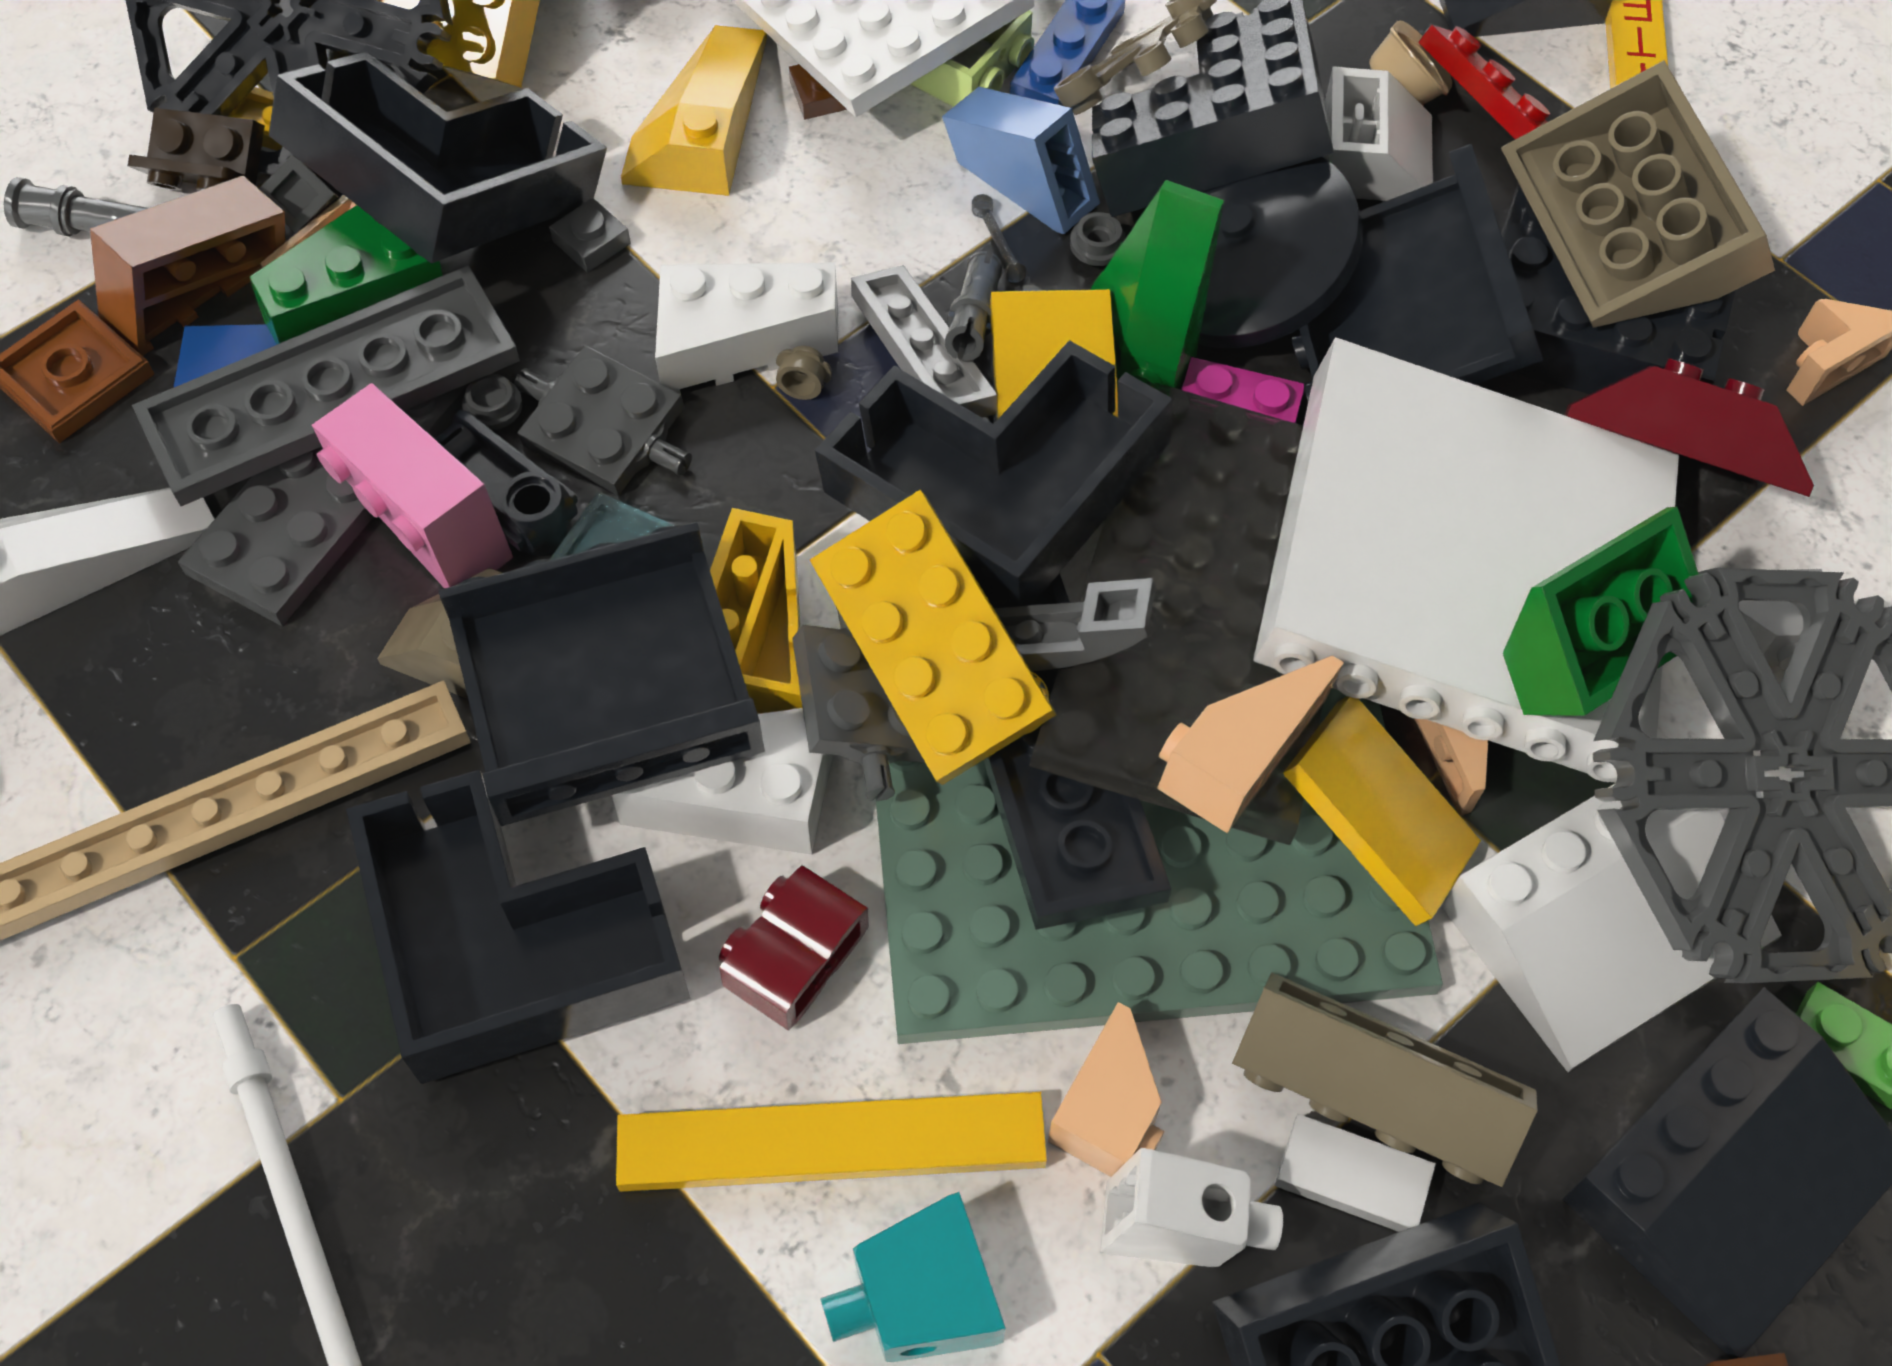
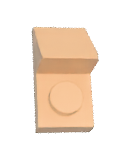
[1787,299,1892,406]

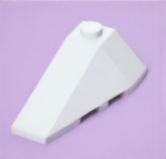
[0,488,215,636]

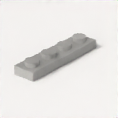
[851,265,997,418]

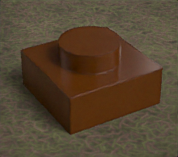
[789,64,847,120]

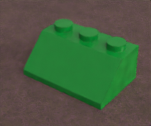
[1502,506,1699,716]

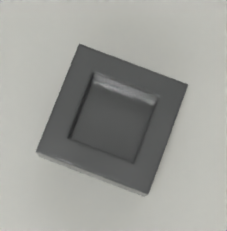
[259,154,339,234]
[549,197,631,273]

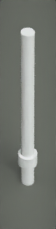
[213,1004,362,1366]

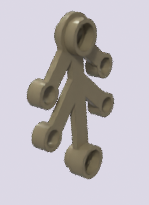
[1053,0,1217,115]

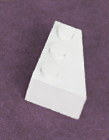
[655,262,838,394]
[611,708,834,855]

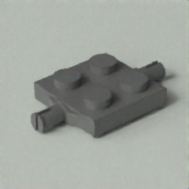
[514,345,692,496]
[792,607,925,801]

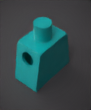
[820,1192,1006,1362]

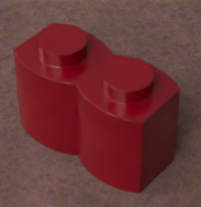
[719,865,869,1031]

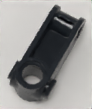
[435,410,578,556]

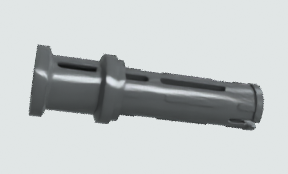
[3,177,148,237]

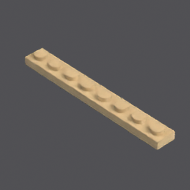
[0,680,471,941]

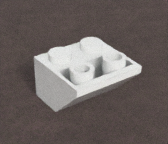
[1323,67,1433,201]

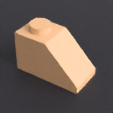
[1048,1002,1165,1177]

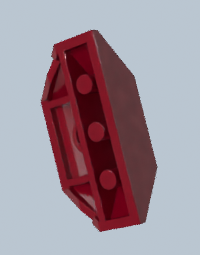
[1564,358,1814,497]

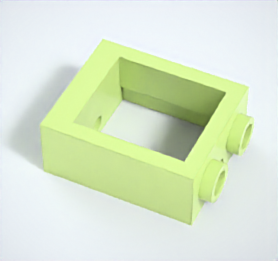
[910,10,1034,107]

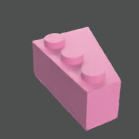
[312,383,513,589]

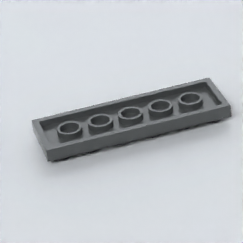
[132,265,520,507]
[178,372,494,627]

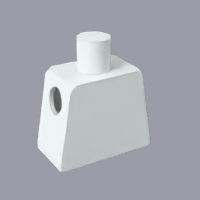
[1100,1148,1283,1267]

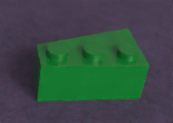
[250,205,443,344]

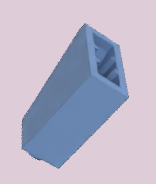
[942,87,1100,234]

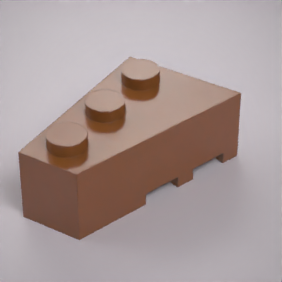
[90,176,285,357]

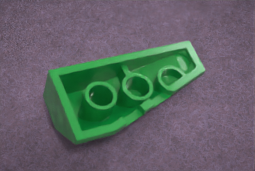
[1090,180,1225,403]

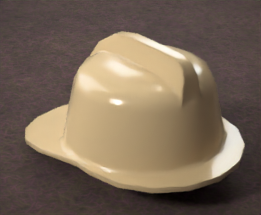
[1369,21,1452,106]

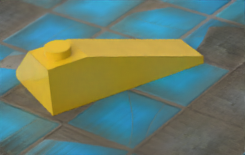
[621,25,767,196]

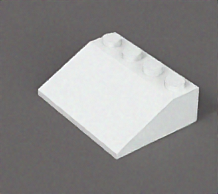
[1441,784,1782,1073]

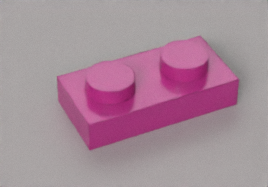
[1176,357,1304,443]

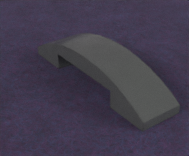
[993,578,1156,671]

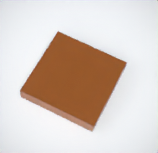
[0,299,155,443]

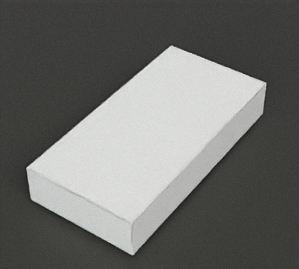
[1274,1114,1436,1232]

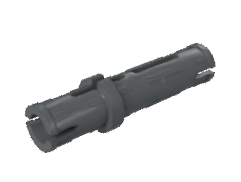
[945,251,1003,362]

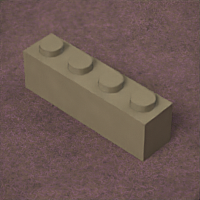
[1232,972,1538,1187]

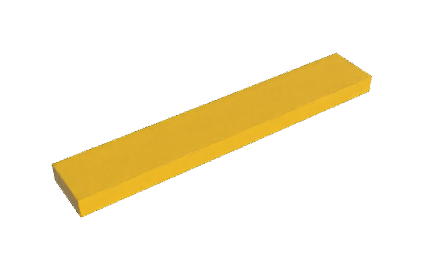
[616,1092,1047,1192]

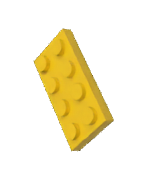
[810,490,1057,785]

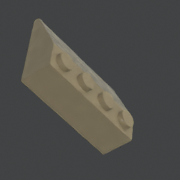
[1501,60,1775,328]

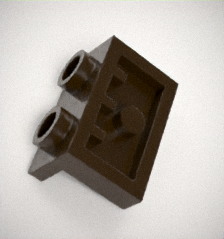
[127,108,265,191]

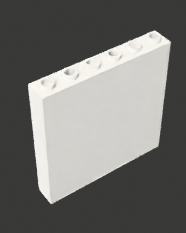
[1253,337,1679,783]

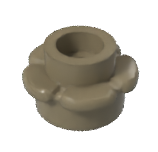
[776,346,832,400]

